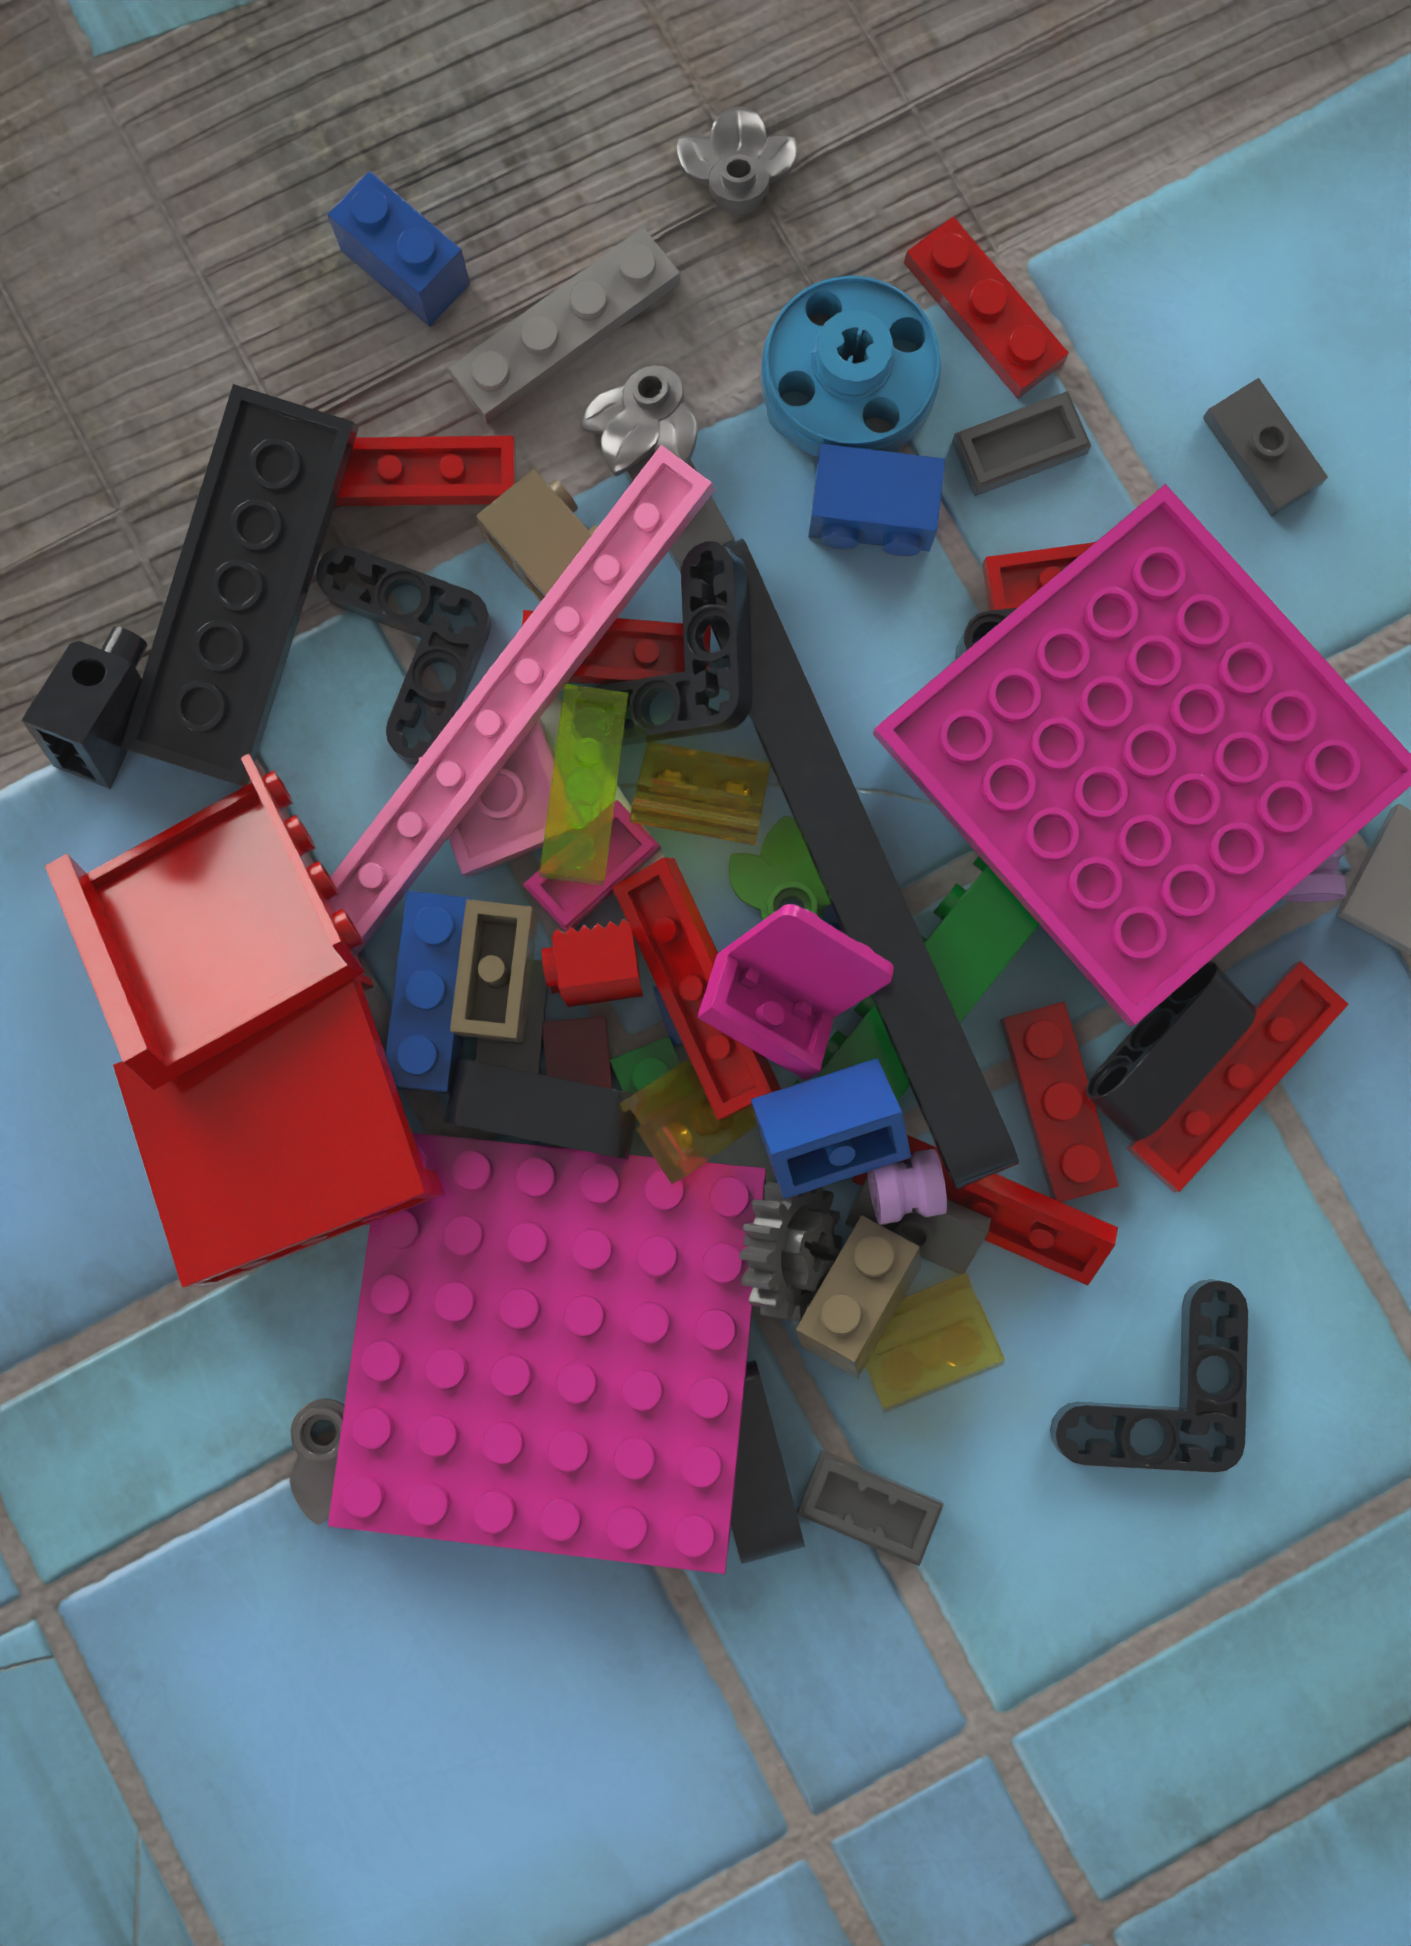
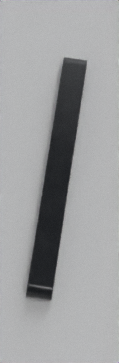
[703,538,1019,1190]

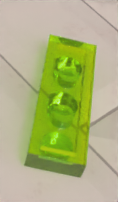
[539,684,628,886]

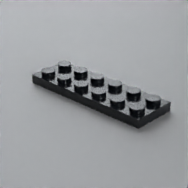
[121,384,359,787]

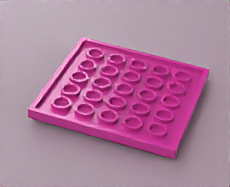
[873,484,1411,1027]
[328,1133,767,1574]

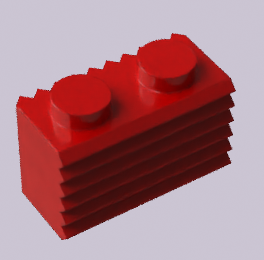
[541,919,643,1007]

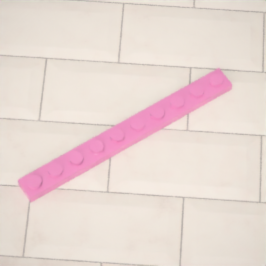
[330,445,715,956]

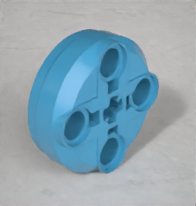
[761,276,941,457]

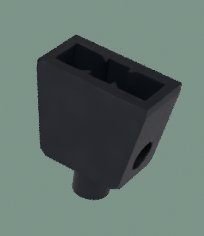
[22,626,148,789]

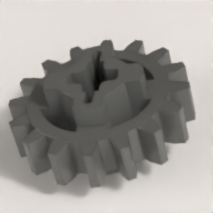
[739,1182,842,1321]

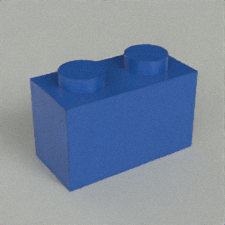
[327,170,470,327]
[808,444,945,556]
[751,1058,911,1199]

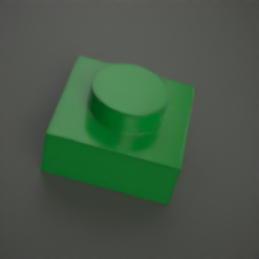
[610,1036,693,1119]

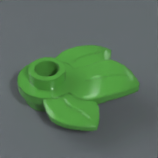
[729,816,831,921]

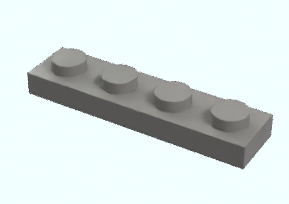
[448,227,680,424]

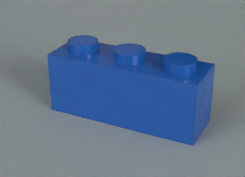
[385,891,473,1095]

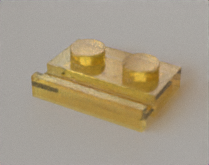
[630,742,771,845]
[620,1058,758,1184]
[865,1273,1005,1413]

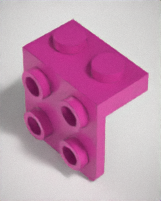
[697,904,894,1080]

